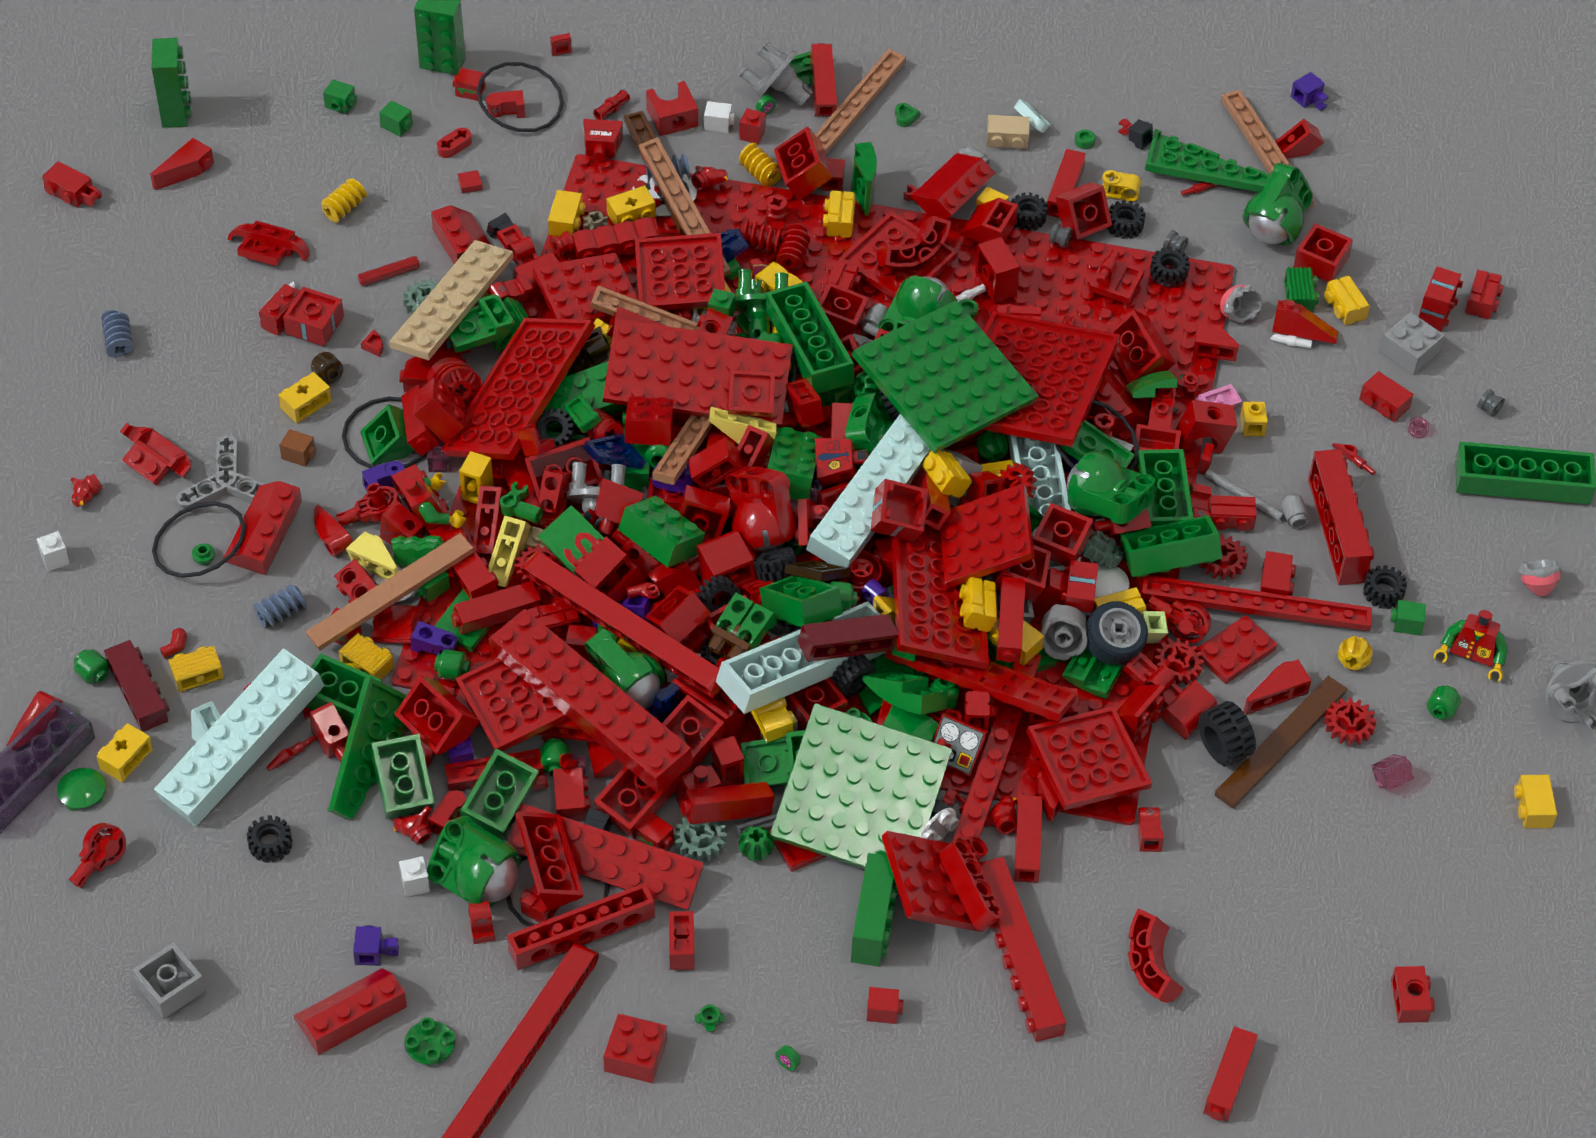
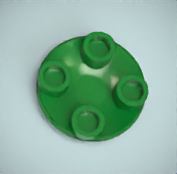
[57,768,106,811]
[404,1017,455,1065]

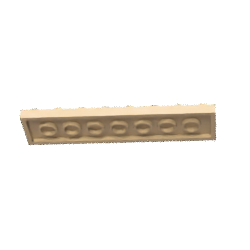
[389,240,513,360]

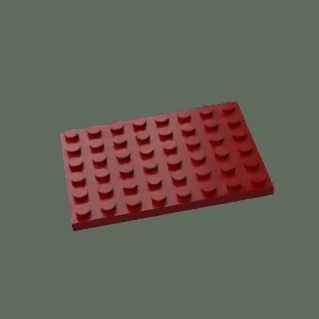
[983,311,1120,447]

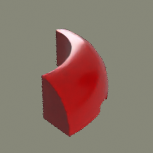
[877,216,951,269]
[1128,908,1184,1003]

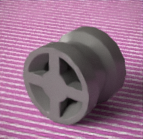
[1049,223,1072,248]
[1163,230,1189,253]
[1477,389,1505,417]

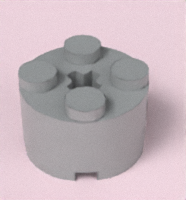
[1041,604,1087,660]

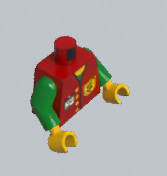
[401,472,466,531]
[1433,610,1508,682]

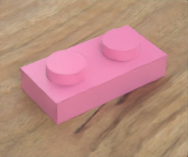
[1196,384,1243,408]

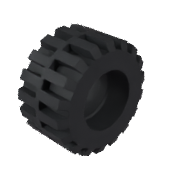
[1198,701,1256,767]

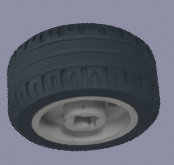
[1085,601,1148,665]

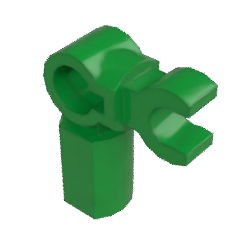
[500,481,543,524]

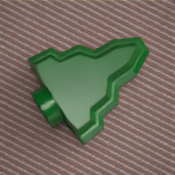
[391,536,444,568]

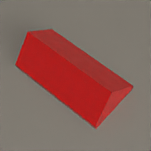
[515,811,584,911]

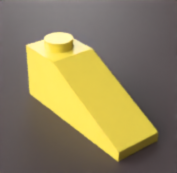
[709,407,776,456]
[488,516,532,588]
[346,532,399,580]

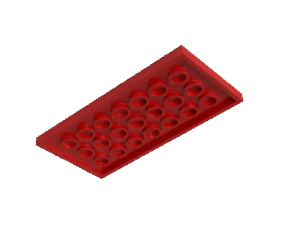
[442,318,595,460]
[603,319,792,428]
[891,524,989,670]

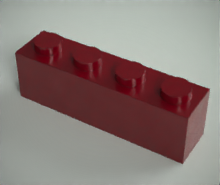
[797,614,899,662]
[104,640,170,732]

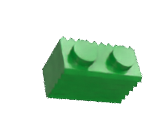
[1284,267,1319,312]

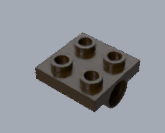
[570,326,611,374]

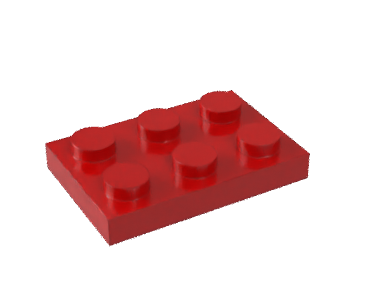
[1195,615,1277,684]

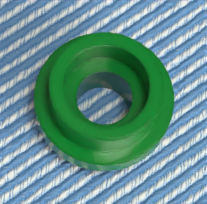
[192,543,215,565]

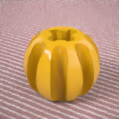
[1338,636,1373,671]

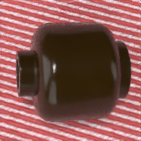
[310,352,343,384]

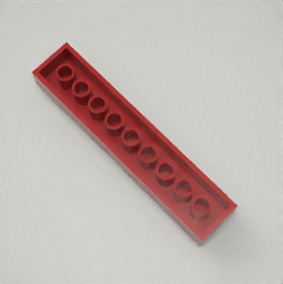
[490,609,693,794]

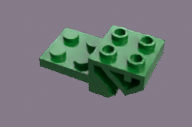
[447,294,529,353]
[741,730,805,788]

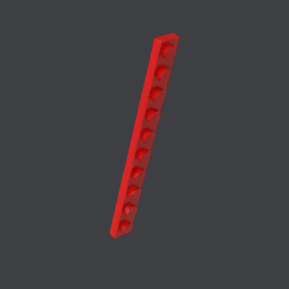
[1141,575,1372,631]
[953,654,1041,840]

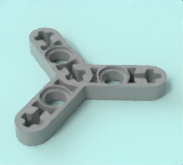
[176,435,264,512]

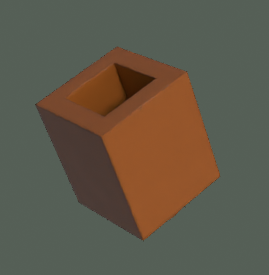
[279,429,317,467]

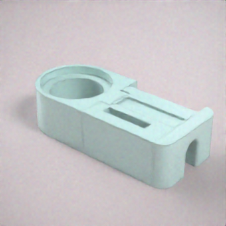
[1014,99,1050,133]

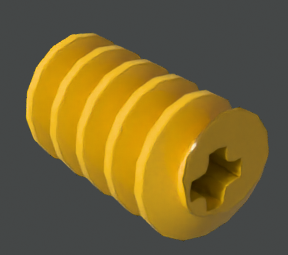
[739,143,782,186]
[321,178,367,223]

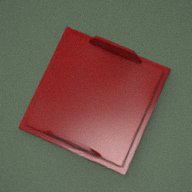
[370,605,426,644]

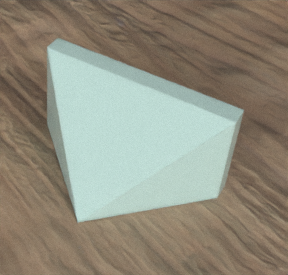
[191,701,221,742]

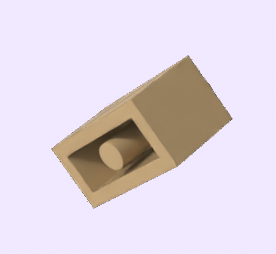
[986,115,1030,149]

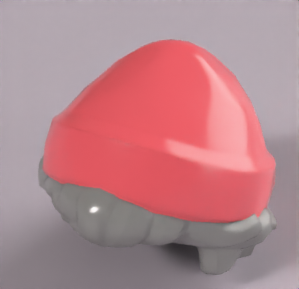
[1220,285,1263,324]
[1518,559,1562,597]

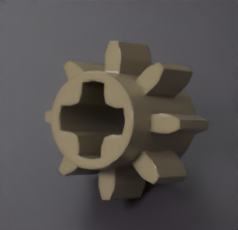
[583,211,608,230]

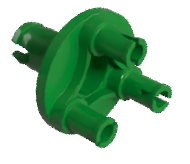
[735,269,789,338]

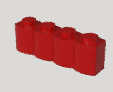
[572,217,661,259]

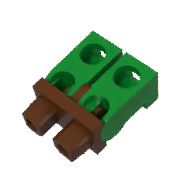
[708,592,777,659]

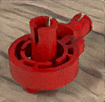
[336,483,401,527]
[1146,595,1211,644]
[68,822,126,889]

